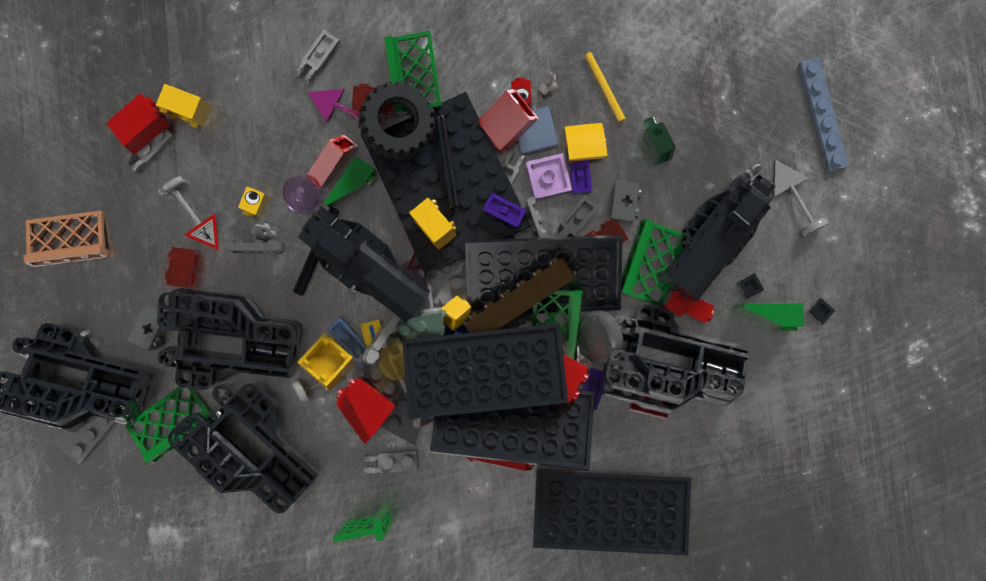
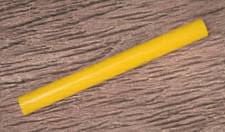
[584,52,626,122]

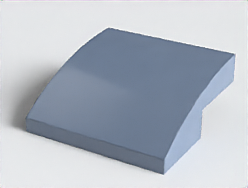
[518,106,558,155]

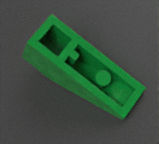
[323,156,377,207]

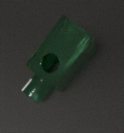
[643,117,676,166]

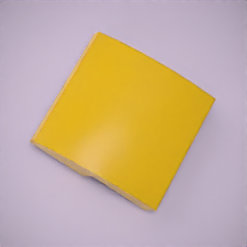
[564,123,608,162]

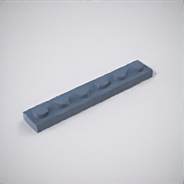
[799,57,849,172]

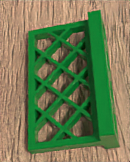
[384,31,442,116]
[621,219,683,307]
[531,289,583,360]
[125,387,214,464]
[333,506,392,543]

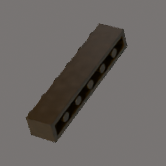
[464,257,576,333]

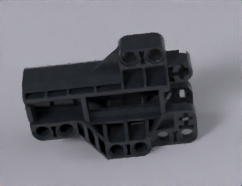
[660,173,776,302]
[297,206,431,322]
[157,288,301,390]
[599,304,750,415]
[0,323,150,433]
[168,383,320,514]

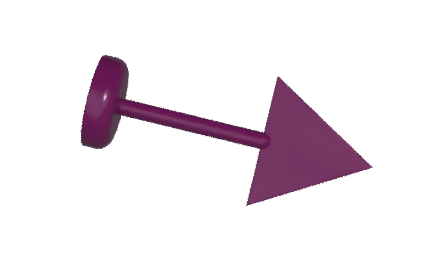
[308,89,385,127]

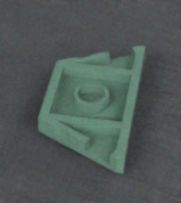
[382,310,446,342]

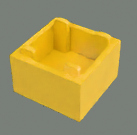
[156,84,211,128]
[409,198,457,250]
[298,334,355,392]

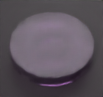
[282,175,320,213]

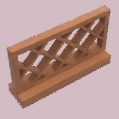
[24,211,108,267]

